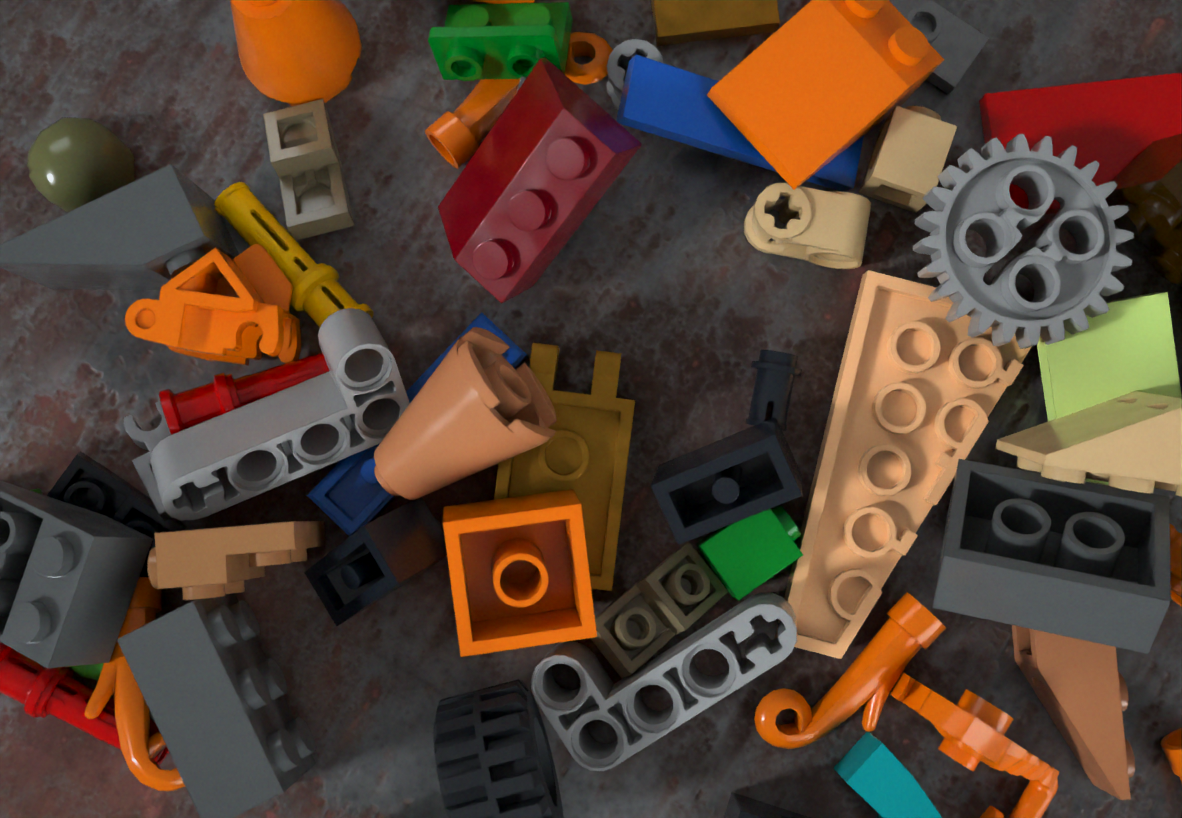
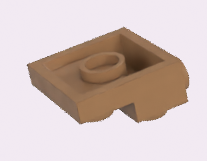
[148,521,326,600]

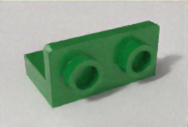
[428,2,573,81]

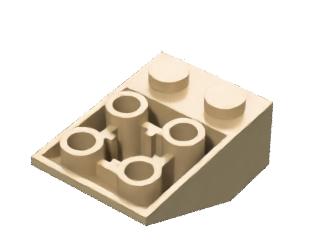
[995,391,1182,497]

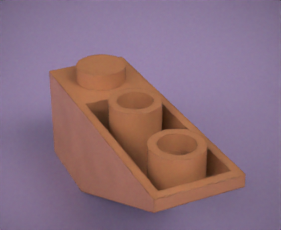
[1012,625,1135,800]

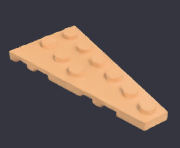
[774,270,1031,659]

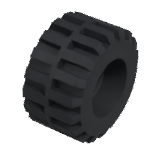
[433,679,564,818]

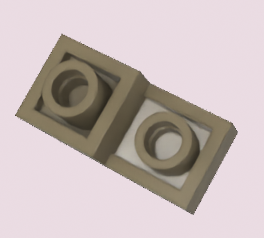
[590,542,728,679]

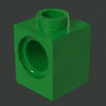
[695,505,803,601]

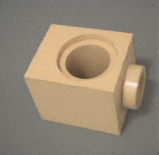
[859,105,957,213]

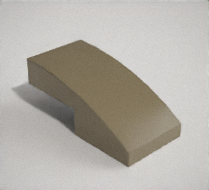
[263,99,355,241]

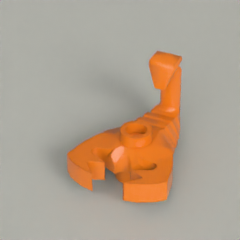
[890,672,1060,818]

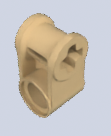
[744,183,871,269]

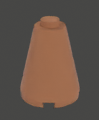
[374,327,557,500]

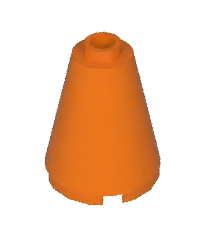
[230,0,362,106]

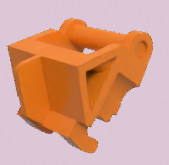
[125,244,301,366]

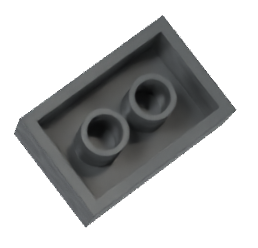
[933,459,1171,654]
[117,593,316,818]

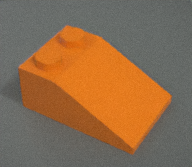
[707,0,944,190]

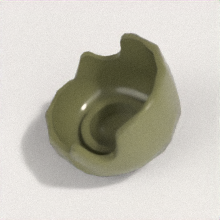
[27,117,135,213]

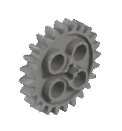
[913,134,1134,349]

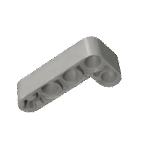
[150,308,410,521]
[531,593,797,771]

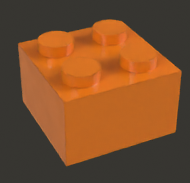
[443,489,597,657]

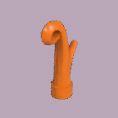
[425,32,613,169]
[84,577,185,791]
[754,592,946,749]

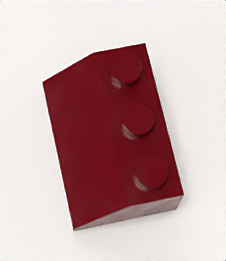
[438,57,642,304]

